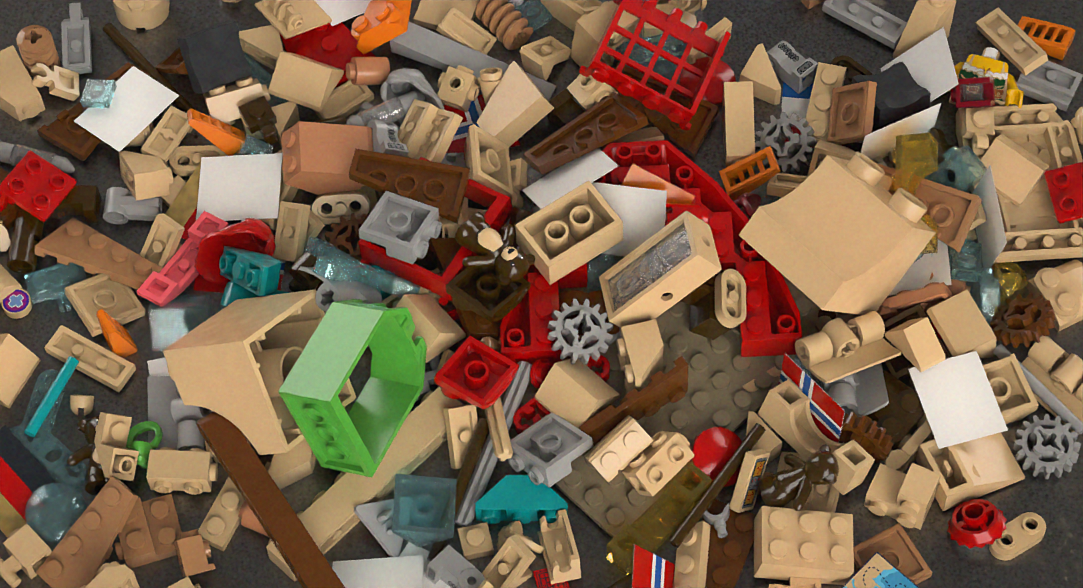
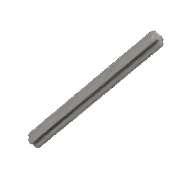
[455,361,532,527]

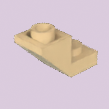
[94,412,139,481]

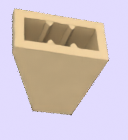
[893,0,956,59]
[0,45,45,121]
[476,61,554,147]
[721,81,755,169]

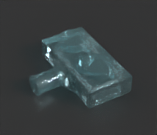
[931,239,982,283]
[24,263,87,313]
[978,268,1000,326]

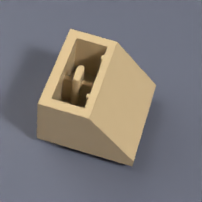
[616,319,663,393]

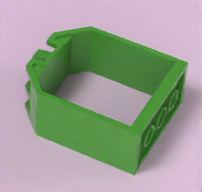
[278,299,427,478]

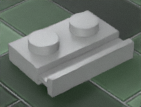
[1016,61,1083,112]

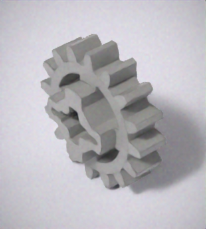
[755,112,817,174]
[547,299,613,365]
[1013,414,1081,479]

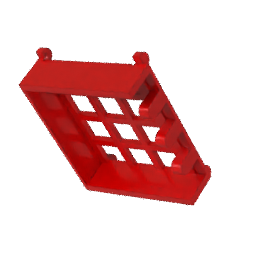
[579,0,731,130]

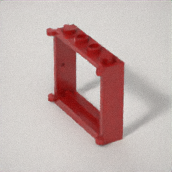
[358,157,512,306]

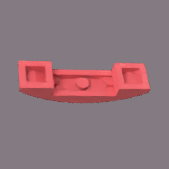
[137,211,229,307]

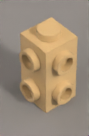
[203,76,270,125]
[622,431,695,497]
[146,447,218,495]

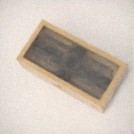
[599,211,722,328]

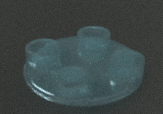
[25,483,87,543]

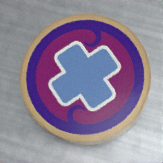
[1,289,32,319]

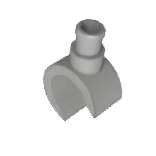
[702,503,730,538]

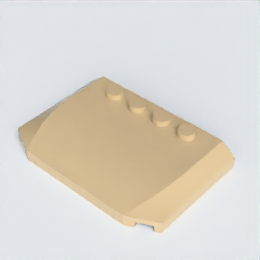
[956,103,1083,263]

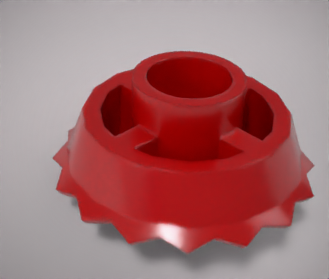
[947,499,1007,549]

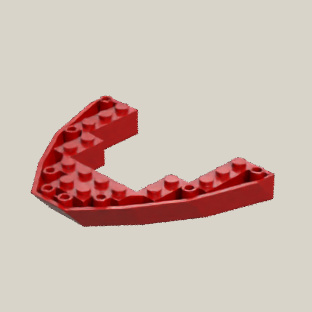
[500,140,802,364]

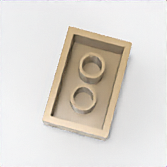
[515,181,623,285]
[754,506,854,586]

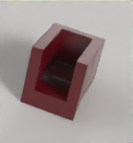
[951,77,995,108]

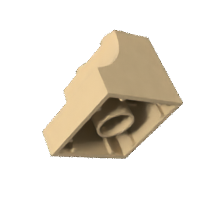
[739,152,936,315]
[163,289,357,455]

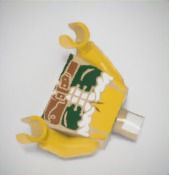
[949,47,1024,108]

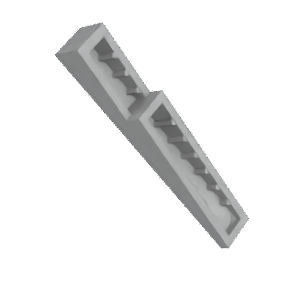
[390,21,557,101]

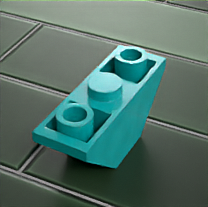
[219,246,282,296]
[475,475,568,524]

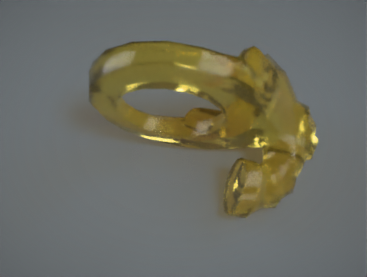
[992,262,1029,302]

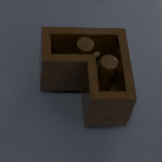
[680,270,732,340]

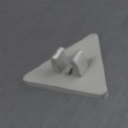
[354,497,411,557]

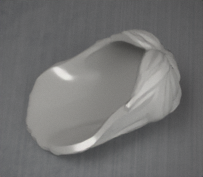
[380,68,445,124]

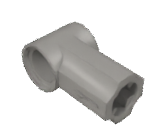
[102,187,162,225]

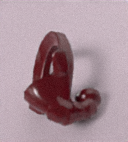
[734,192,761,219]

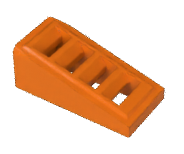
[1017,16,1076,61]
[187,108,246,156]
[719,146,781,200]
[96,309,138,358]

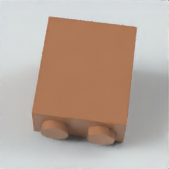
[281,121,373,195]

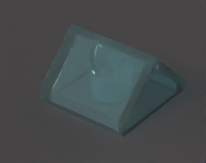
[148,293,212,351]
[392,474,457,547]

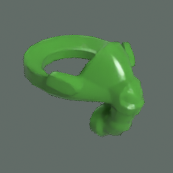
[126,421,163,469]

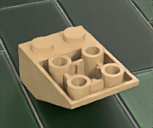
[916,432,1025,511]

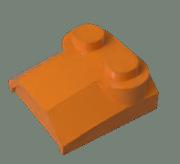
[351,0,412,54]

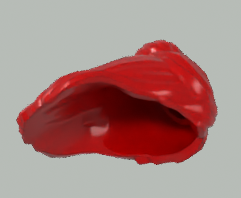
[194,218,276,285]

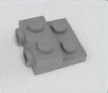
[359,191,442,264]
[508,412,593,488]

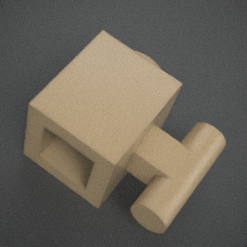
[0,524,52,588]

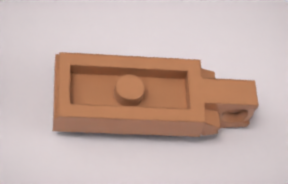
[876,282,953,320]

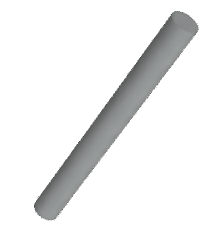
[993,344,1083,435]

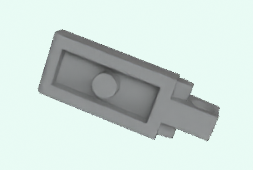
[61,3,92,74]

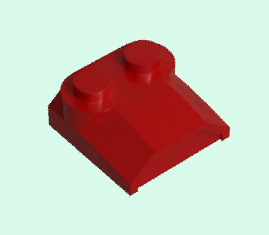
[434,336,519,410]

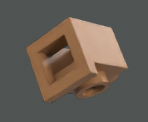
[174,529,216,578]

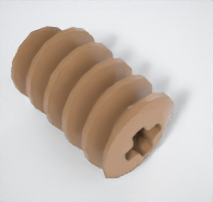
[475,0,534,50]
[16,25,61,77]

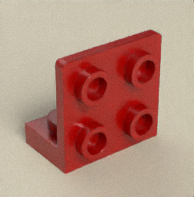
[0,150,77,222]
[1044,162,1083,224]

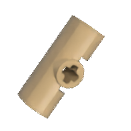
[795,311,902,383]
[1021,336,1083,432]

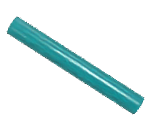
[24,356,79,437]

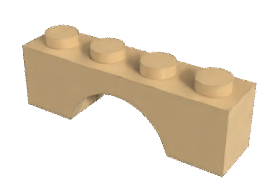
[758,379,875,495]

